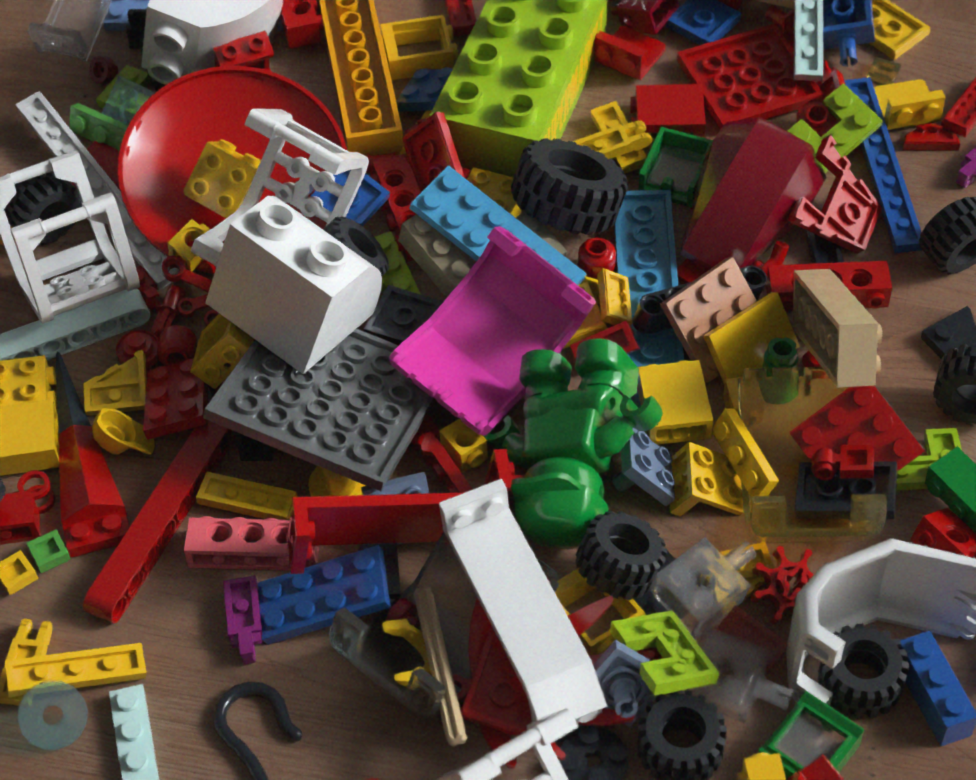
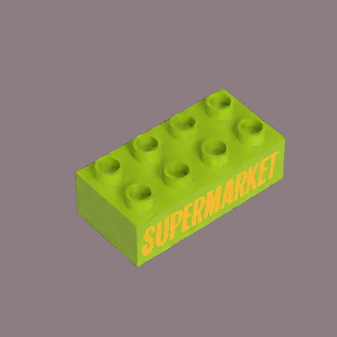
[429,0,607,177]

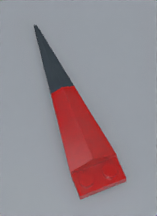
[56,351,130,558]

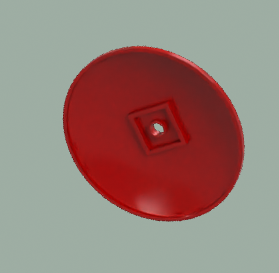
[118,66,347,274]

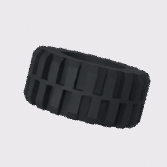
[511,138,628,235]

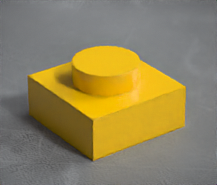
[0,550,39,595]

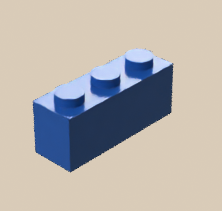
[900,631,976,747]

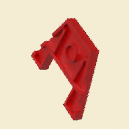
[788,135,882,254]

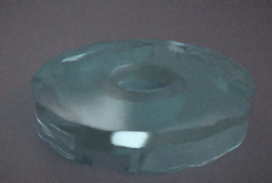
[17,680,88,750]

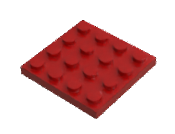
[677,23,824,129]

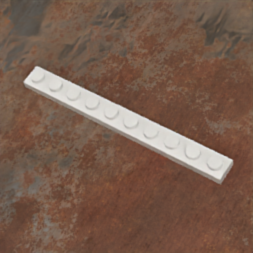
[16,91,180,290]

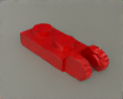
[418,432,473,493]

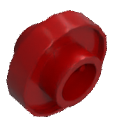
[796,98,838,137]
[116,330,159,370]

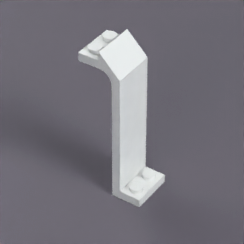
[439,479,607,723]

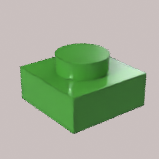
[27,529,71,573]

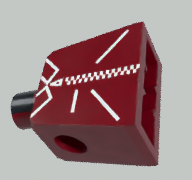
[611,0,679,35]

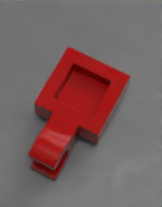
[817,60,845,99]
[136,265,161,311]

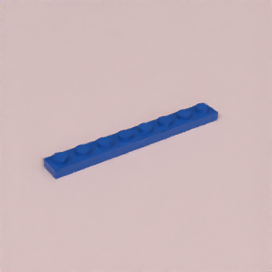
[844,77,922,253]

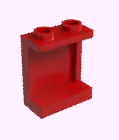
[213,31,274,71]
[630,84,706,138]

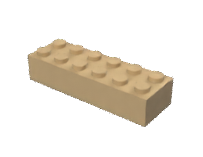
[792,269,882,387]

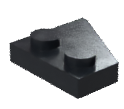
[921,306,976,360]

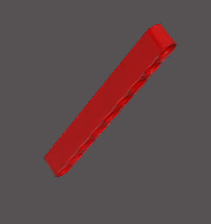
[83,420,236,623]

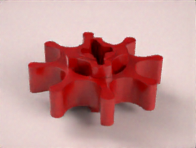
[751,545,814,625]

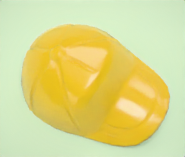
[92,408,155,455]

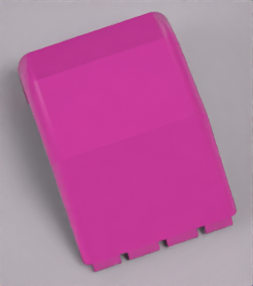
[389,226,596,435]

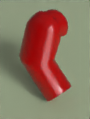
[753,241,790,276]

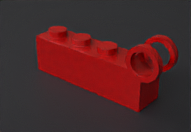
[0,470,55,545]

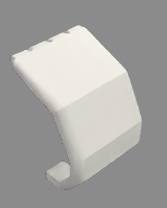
[786,538,976,706]

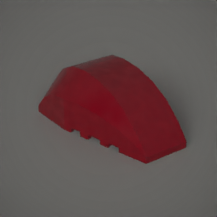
[680,117,827,270]

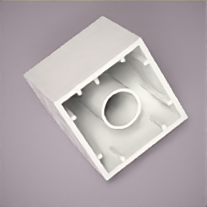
[141,0,283,84]
[205,196,382,374]

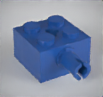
[823,0,875,67]

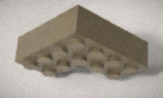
[398,211,567,298]

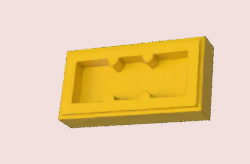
[597,268,632,325]

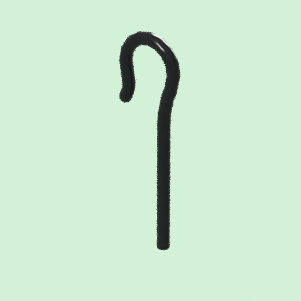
[213,681,303,780]

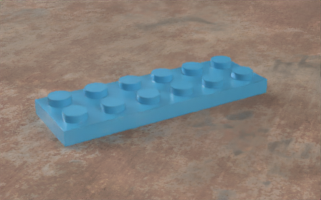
[410,165,587,286]

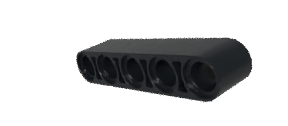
[632,266,767,334]

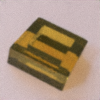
[866,57,902,86]

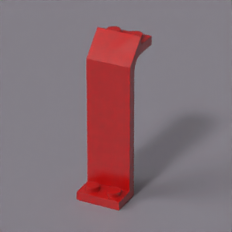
[286,449,524,574]

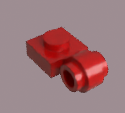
[811,445,874,480]

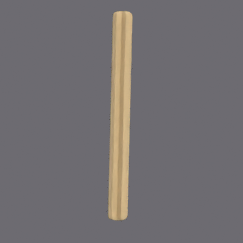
[414,586,467,746]

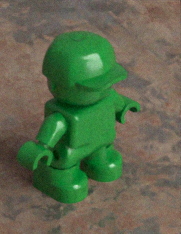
[483,338,663,550]

